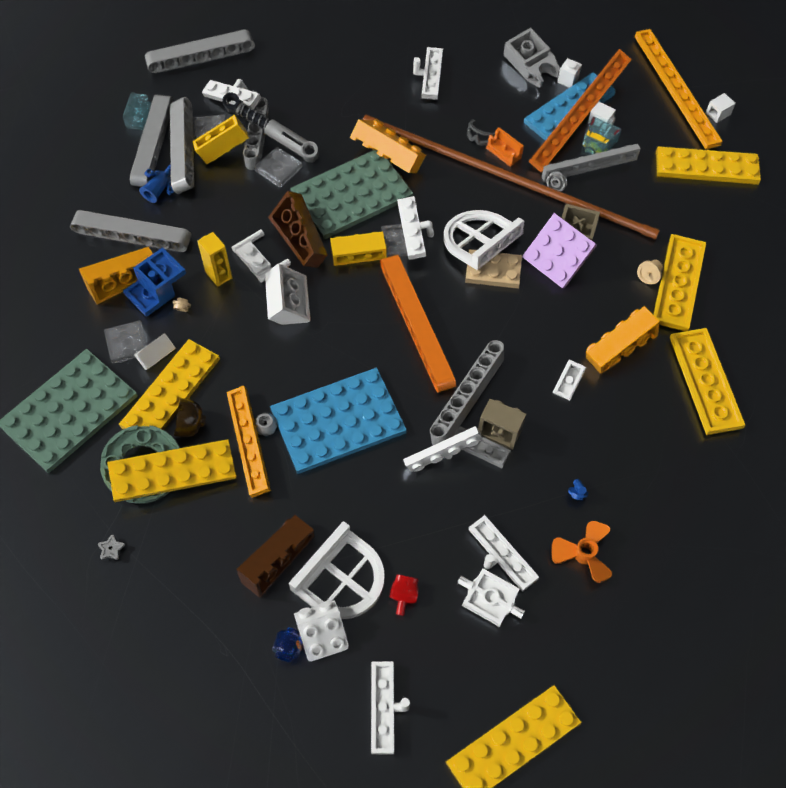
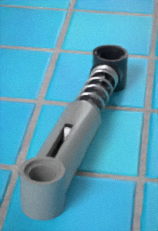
[223,92,319,163]

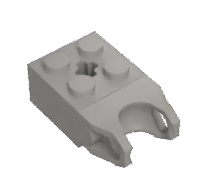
[504,28,560,88]

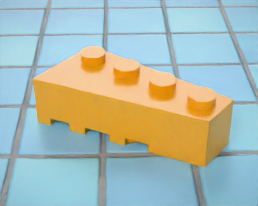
[350,119,426,173]
[79,247,153,305]
[586,306,660,374]

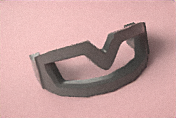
[467,119,495,145]

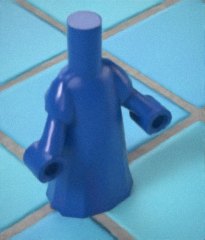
[140,165,174,203]

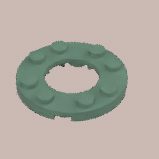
[100,425,179,504]

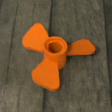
[552,521,612,583]

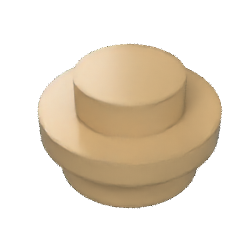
[172,298,191,312]

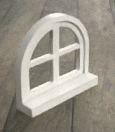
[444,210,524,270]
[289,521,384,619]

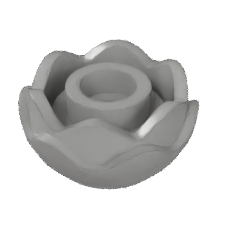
[546,171,567,192]
[254,413,278,436]

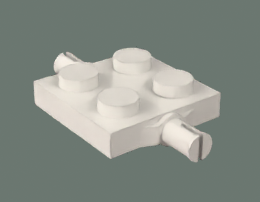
[458,568,525,627]

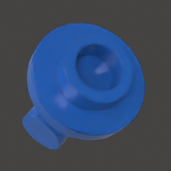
[568,479,589,500]

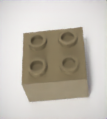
[562,204,600,240]
[478,399,526,450]

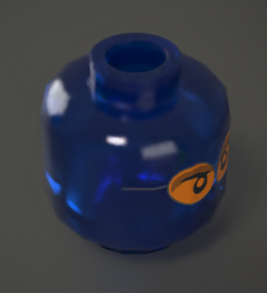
[272,627,303,662]

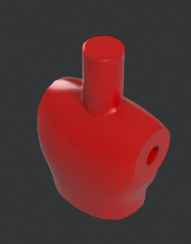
[390,575,418,616]

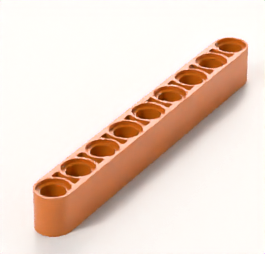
[380,254,456,393]

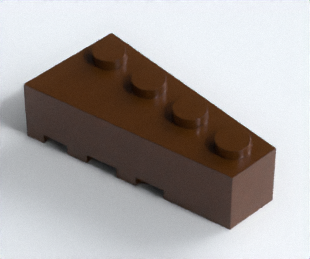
[268,191,328,268]
[236,515,315,598]

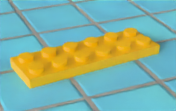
[656,147,761,184]
[653,234,706,331]
[670,328,745,435]
[119,339,220,430]
[107,439,236,503]
[446,685,582,788]

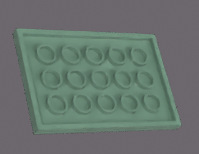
[290,150,413,240]
[0,349,138,474]

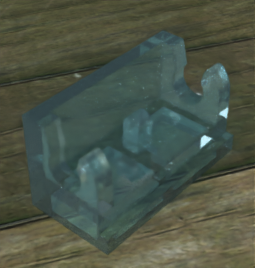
[123,92,151,130]

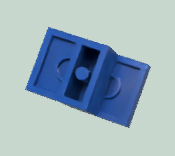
[123,247,186,317]

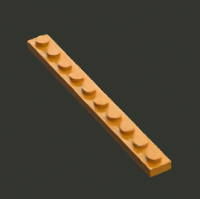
[635,29,722,150]

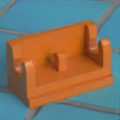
[486,127,524,167]

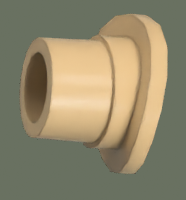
[637,260,663,285]

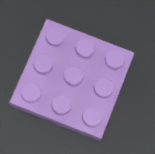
[522,213,597,289]

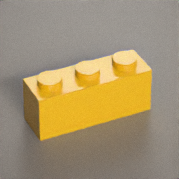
[193,115,249,164]
[330,231,386,266]
[197,232,232,287]

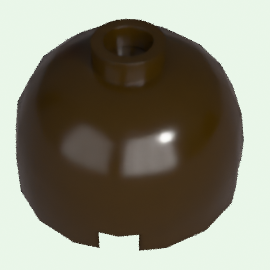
[174,398,206,437]

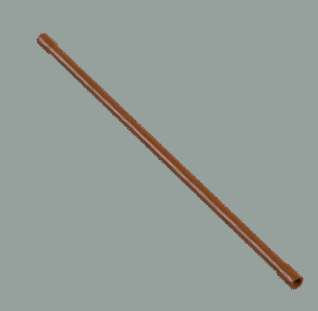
[363,114,660,240]

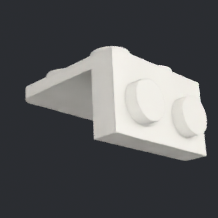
[294,600,349,661]

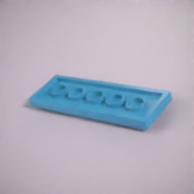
[524,72,616,140]

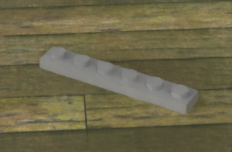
[541,144,640,182]

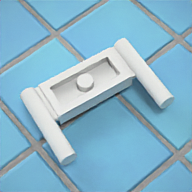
[231,229,291,283]

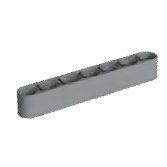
[145,30,255,73]
[130,95,173,187]
[170,97,194,194]
[70,210,192,252]
[430,340,504,445]

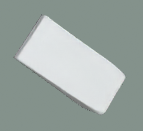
[134,333,176,370]
[553,359,586,401]

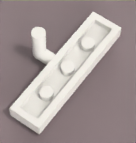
[413,47,443,100]
[202,79,261,110]
[397,196,434,260]
[403,426,483,472]
[469,515,539,592]
[371,662,410,754]

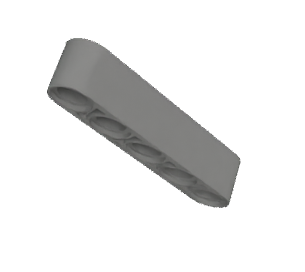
[243,97,269,170]

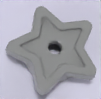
[98,535,125,560]

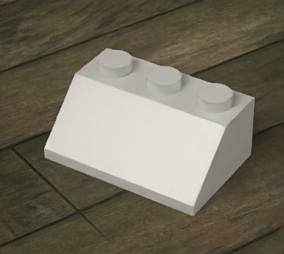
[265,263,311,325]

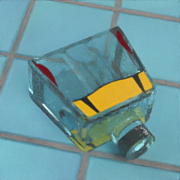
[583,117,621,155]

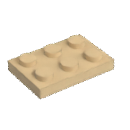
[465,249,522,288]

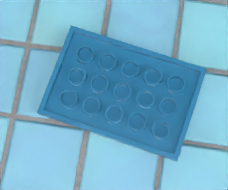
[270,368,407,474]

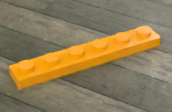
[227,386,271,498]

